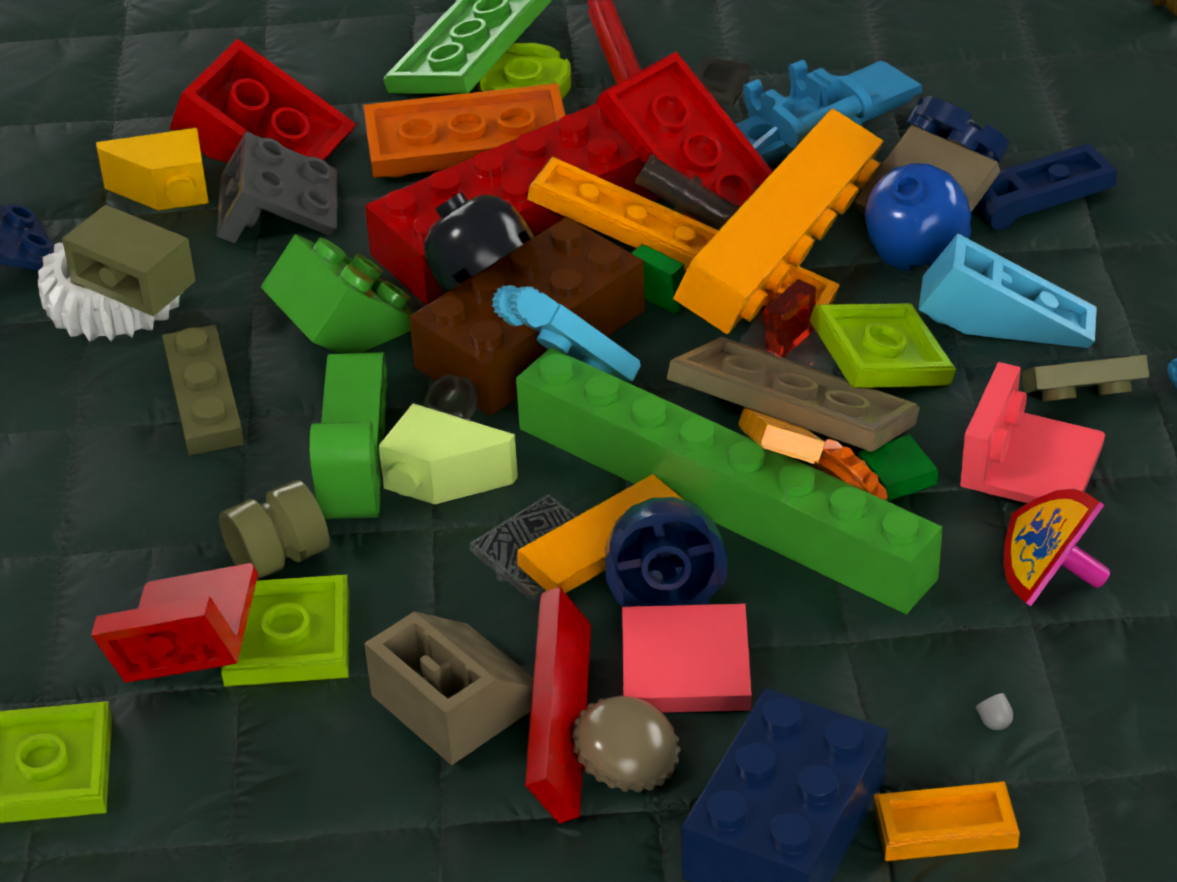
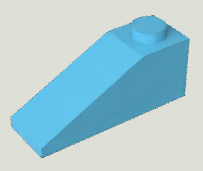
[918,233,1097,348]

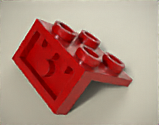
[91,563,258,683]

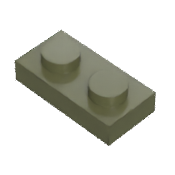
[1021,355,1149,402]

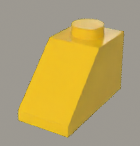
[96,128,209,211]

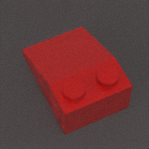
[169,38,356,163]

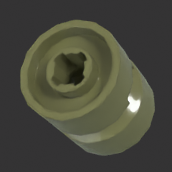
[219,479,330,581]

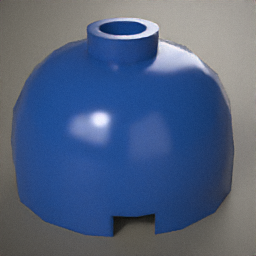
[864,163,972,271]

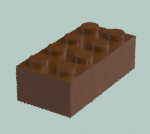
[409,217,645,416]

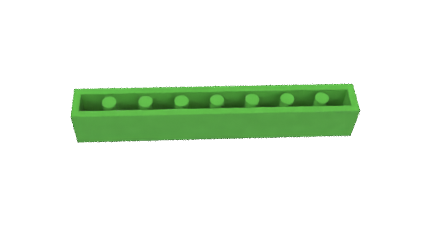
[516,348,943,615]

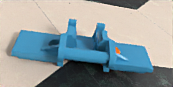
[735,59,922,165]

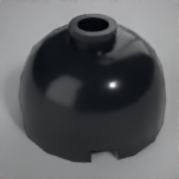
[424,192,535,294]

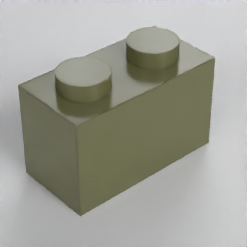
[62,205,196,317]

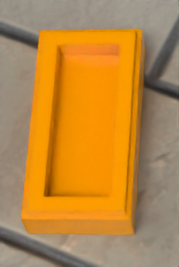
[873,781,1020,861]

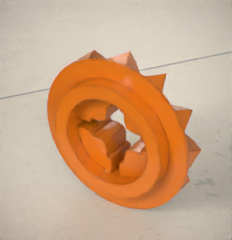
[811,439,888,501]

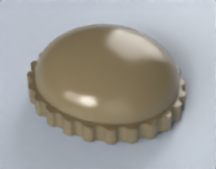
[571,696,680,792]

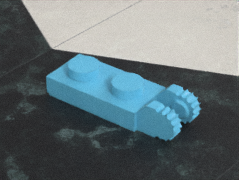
[491,285,641,382]

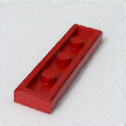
[525,587,591,823]

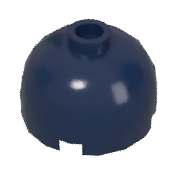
[605,497,727,607]

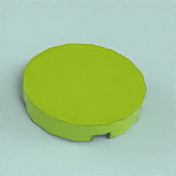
[477,43,572,99]

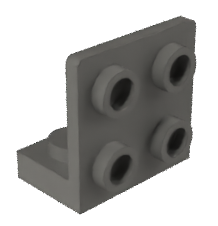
[216,131,337,243]

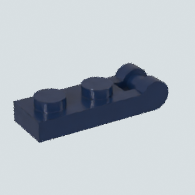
[974,143,1117,231]

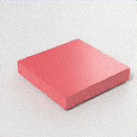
[622,604,752,713]

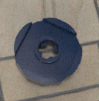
[906,96,1010,163]

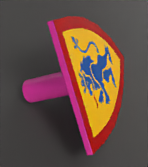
[1003,489,1110,606]

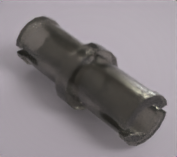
[634,153,740,230]

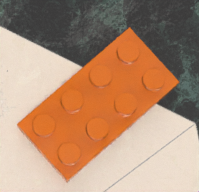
[363,83,566,178]

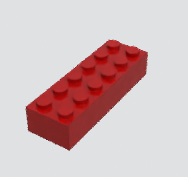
[365,103,668,306]

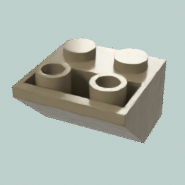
[364,611,534,765]

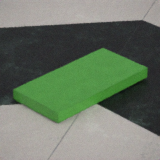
[383,0,552,94]

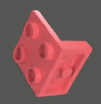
[960,362,1105,504]

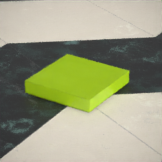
[810,303,957,388]
[221,575,349,687]
[0,701,112,823]

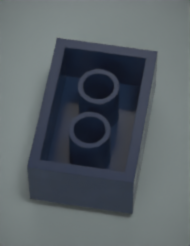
[681,688,888,882]

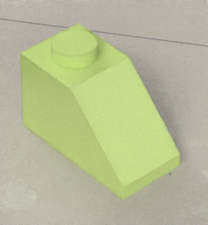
[379,404,518,505]

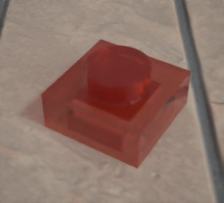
[763,279,816,358]

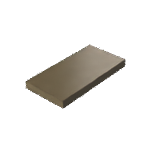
[667,337,920,452]

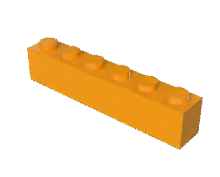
[673,108,884,335]

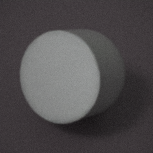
[975,693,1013,730]

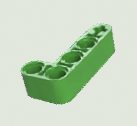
[310,352,387,520]

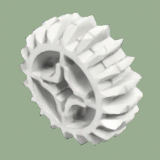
[37,243,183,342]

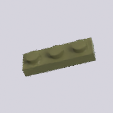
[162,325,244,456]

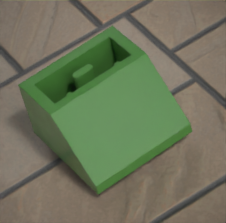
[261,234,415,354]

